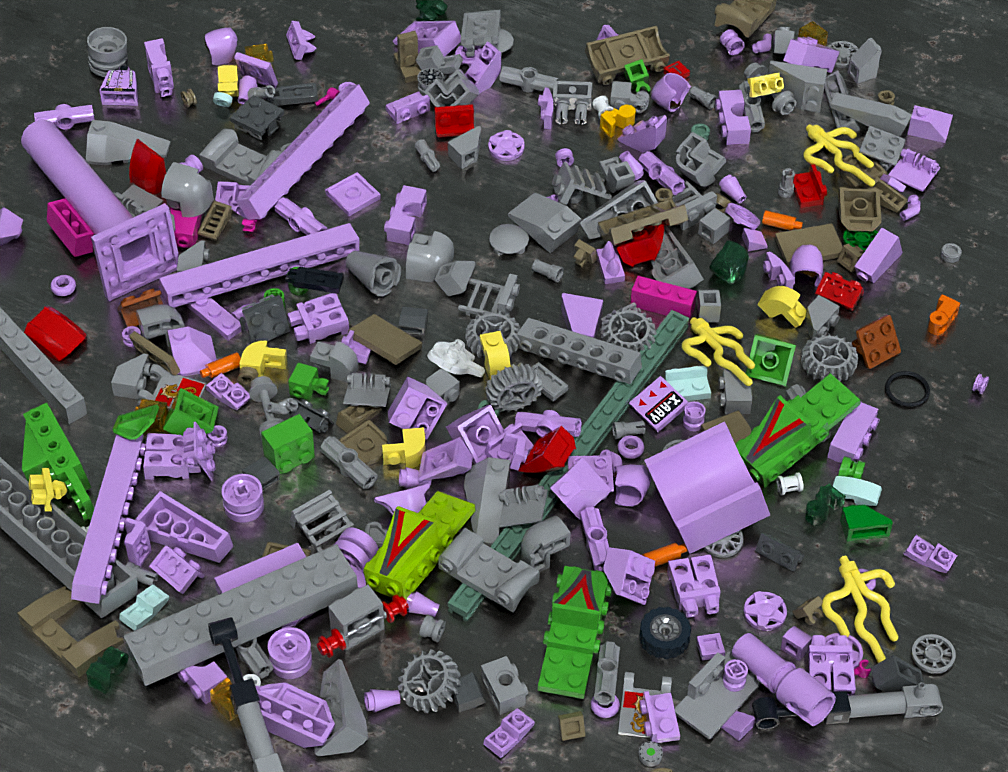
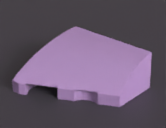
[215,181,250,219]

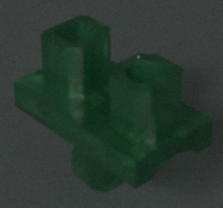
[416,0,448,21]

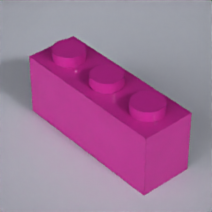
[47,198,94,257]
[631,276,697,322]

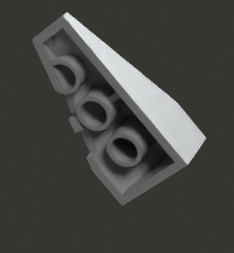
[829,92,912,137]
[86,120,171,165]
[580,180,658,239]
[651,225,704,289]
[464,457,510,546]
[314,659,368,756]

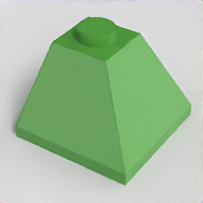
[745,334,796,386]
[163,388,219,436]

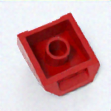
[129,139,166,195]
[617,220,664,267]
[24,306,87,361]
[518,426,576,473]

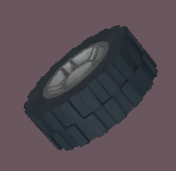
[639,607,691,659]

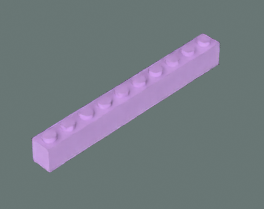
[236,84,370,220]
[159,223,359,307]
[71,434,146,604]

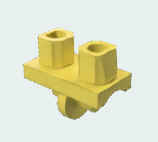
[747,73,784,98]
[28,468,67,511]

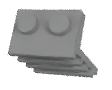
[552,162,612,205]
[661,181,717,230]
[458,274,520,316]
[289,490,354,552]

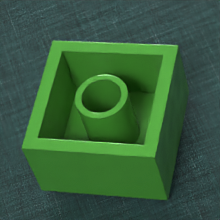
[261,414,315,475]

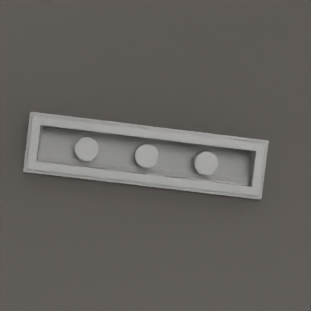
[824,70,860,131]

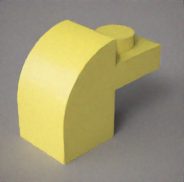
[218,64,239,97]
[757,286,807,328]
[480,331,511,380]
[239,341,288,377]
[382,427,426,468]

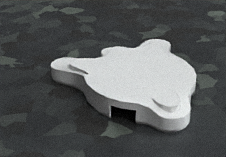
[427,339,485,377]

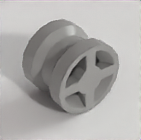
[420,615,446,642]

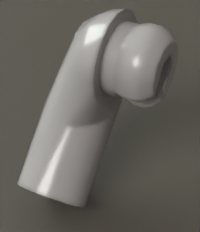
[266,398,298,415]

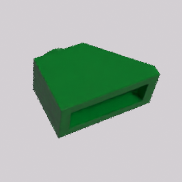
[840,505,893,542]

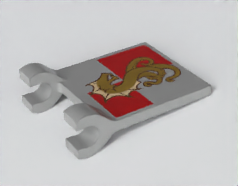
[137,364,207,411]
[618,672,672,738]

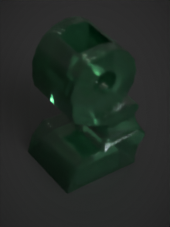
[805,484,846,526]
[86,646,129,694]

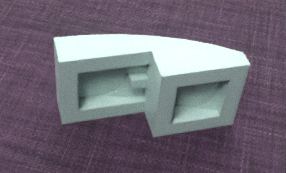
[831,476,882,506]
[119,585,169,631]

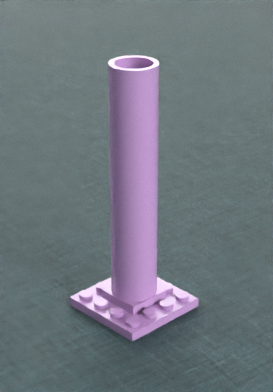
[21,119,179,302]

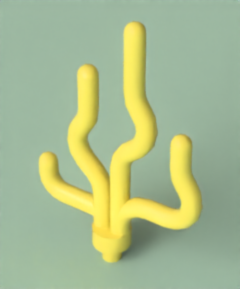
[803,124,875,187]
[682,317,755,386]
[821,556,898,663]

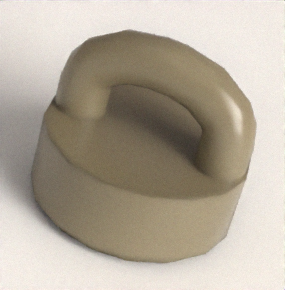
[715,193,731,213]

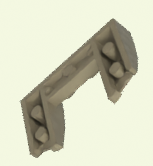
[17,586,124,678]

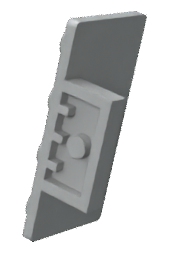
[674,651,762,739]

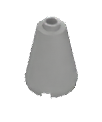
[346,251,401,296]

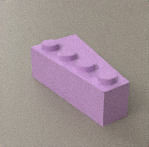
[136,491,233,563]

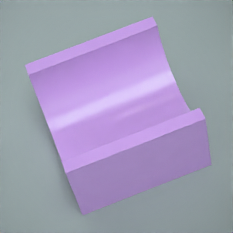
[644,421,770,554]

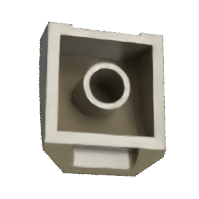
[838,187,881,232]

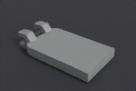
[461,10,501,57]

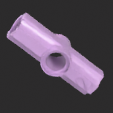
[34,104,94,130]
[638,151,685,195]
[275,197,328,235]
[515,410,582,437]
[580,506,609,572]

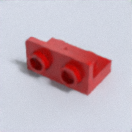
[435,104,474,137]
[793,164,827,208]
[815,272,864,311]

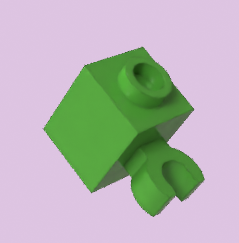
[624,59,650,94]
[288,363,329,400]

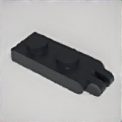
[285,267,344,294]

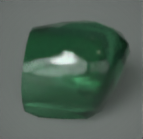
[709,240,749,284]

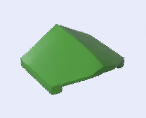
[112,404,159,440]

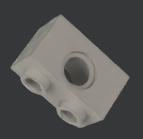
[481,656,528,715]

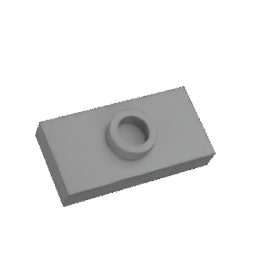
[532,362,568,401]

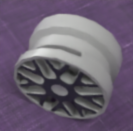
[417,68,444,96]

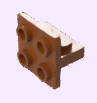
[117,288,163,328]
[852,315,901,369]

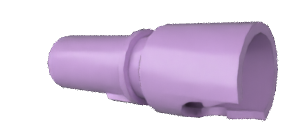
[732,633,836,726]

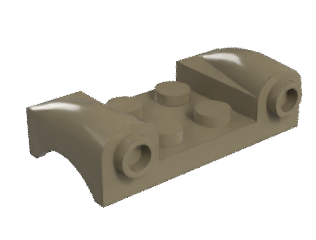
[714,0,777,38]
[585,26,670,85]
[598,199,688,246]

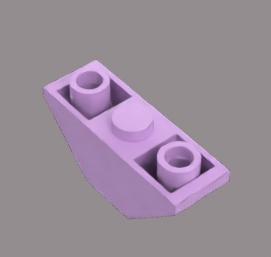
[465,41,501,93]
[618,115,667,153]

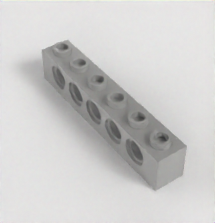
[517,318,642,384]

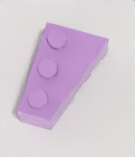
[783,37,840,73]

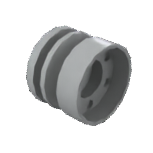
[87,27,128,77]

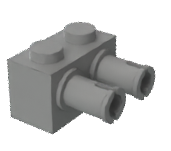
[553,81,593,125]

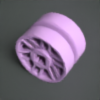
[221,474,264,523]
[334,527,379,574]
[268,627,312,679]

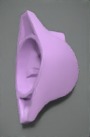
[374,484,430,516]

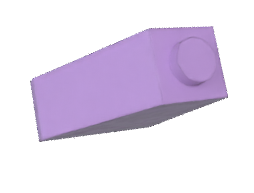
[854,228,903,284]
[561,293,603,339]

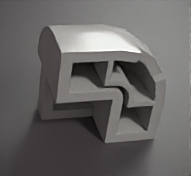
[424,69,479,107]
[676,132,726,187]
[161,162,214,218]
[406,231,454,282]
[136,304,185,347]
[521,516,571,572]

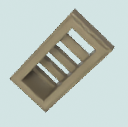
[867,177,908,213]
[197,200,233,241]

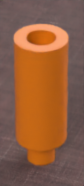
[762,210,803,231]
[200,352,241,379]
[642,543,687,567]

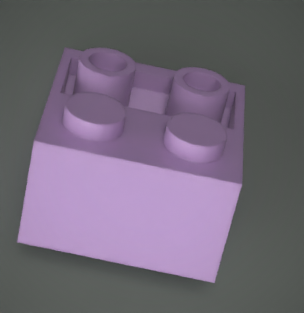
[388,377,447,439]
[603,547,655,605]

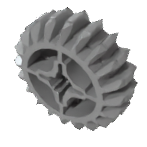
[600,307,657,352]
[465,311,520,358]
[801,333,858,381]
[485,363,543,413]
[398,649,461,713]

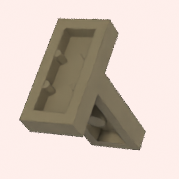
[394,31,422,83]

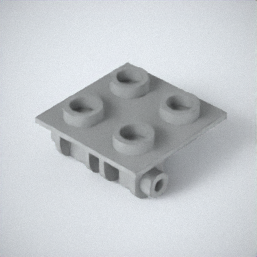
[859,126,906,171]
[113,184,164,217]
[343,373,391,408]
[499,484,548,527]

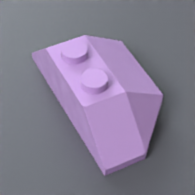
[256,682,335,748]

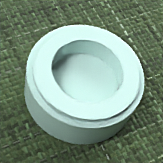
[213,92,233,107]

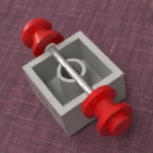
[317,585,409,658]

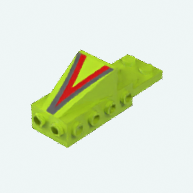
[363,491,476,601]

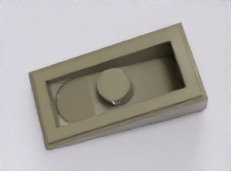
[336,405,383,434]

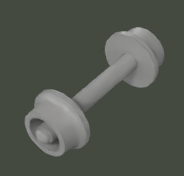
[744,63,797,115]
[249,376,285,435]

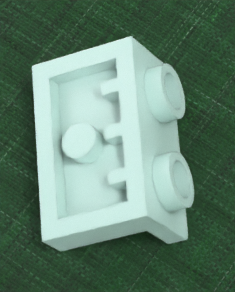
[664,366,711,401]

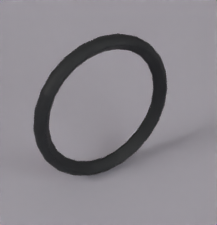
[885,371,930,407]

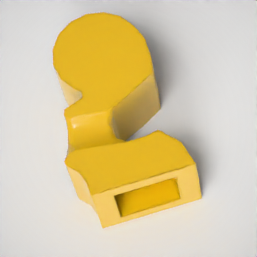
[600,105,636,138]

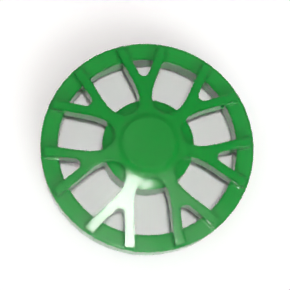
[843,229,878,253]

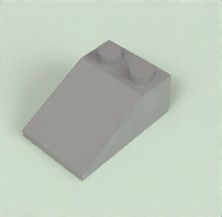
[769,61,827,113]
[507,193,581,253]

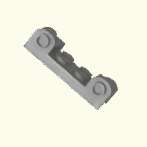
[199,129,282,186]
[438,528,540,612]

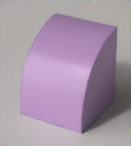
[781,626,812,661]

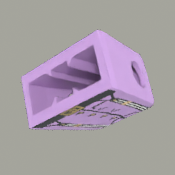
[100,65,138,106]

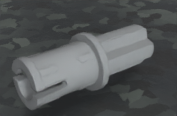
[415,139,440,172]

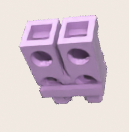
[144,38,174,97]
[287,293,349,344]
[143,433,202,480]
[667,555,721,618]
[808,635,856,695]

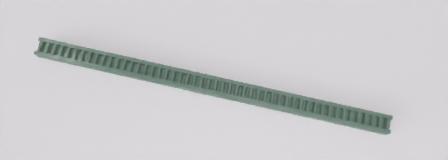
[448,310,690,621]

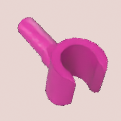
[315,87,340,106]
[242,219,258,232]
[854,660,871,678]

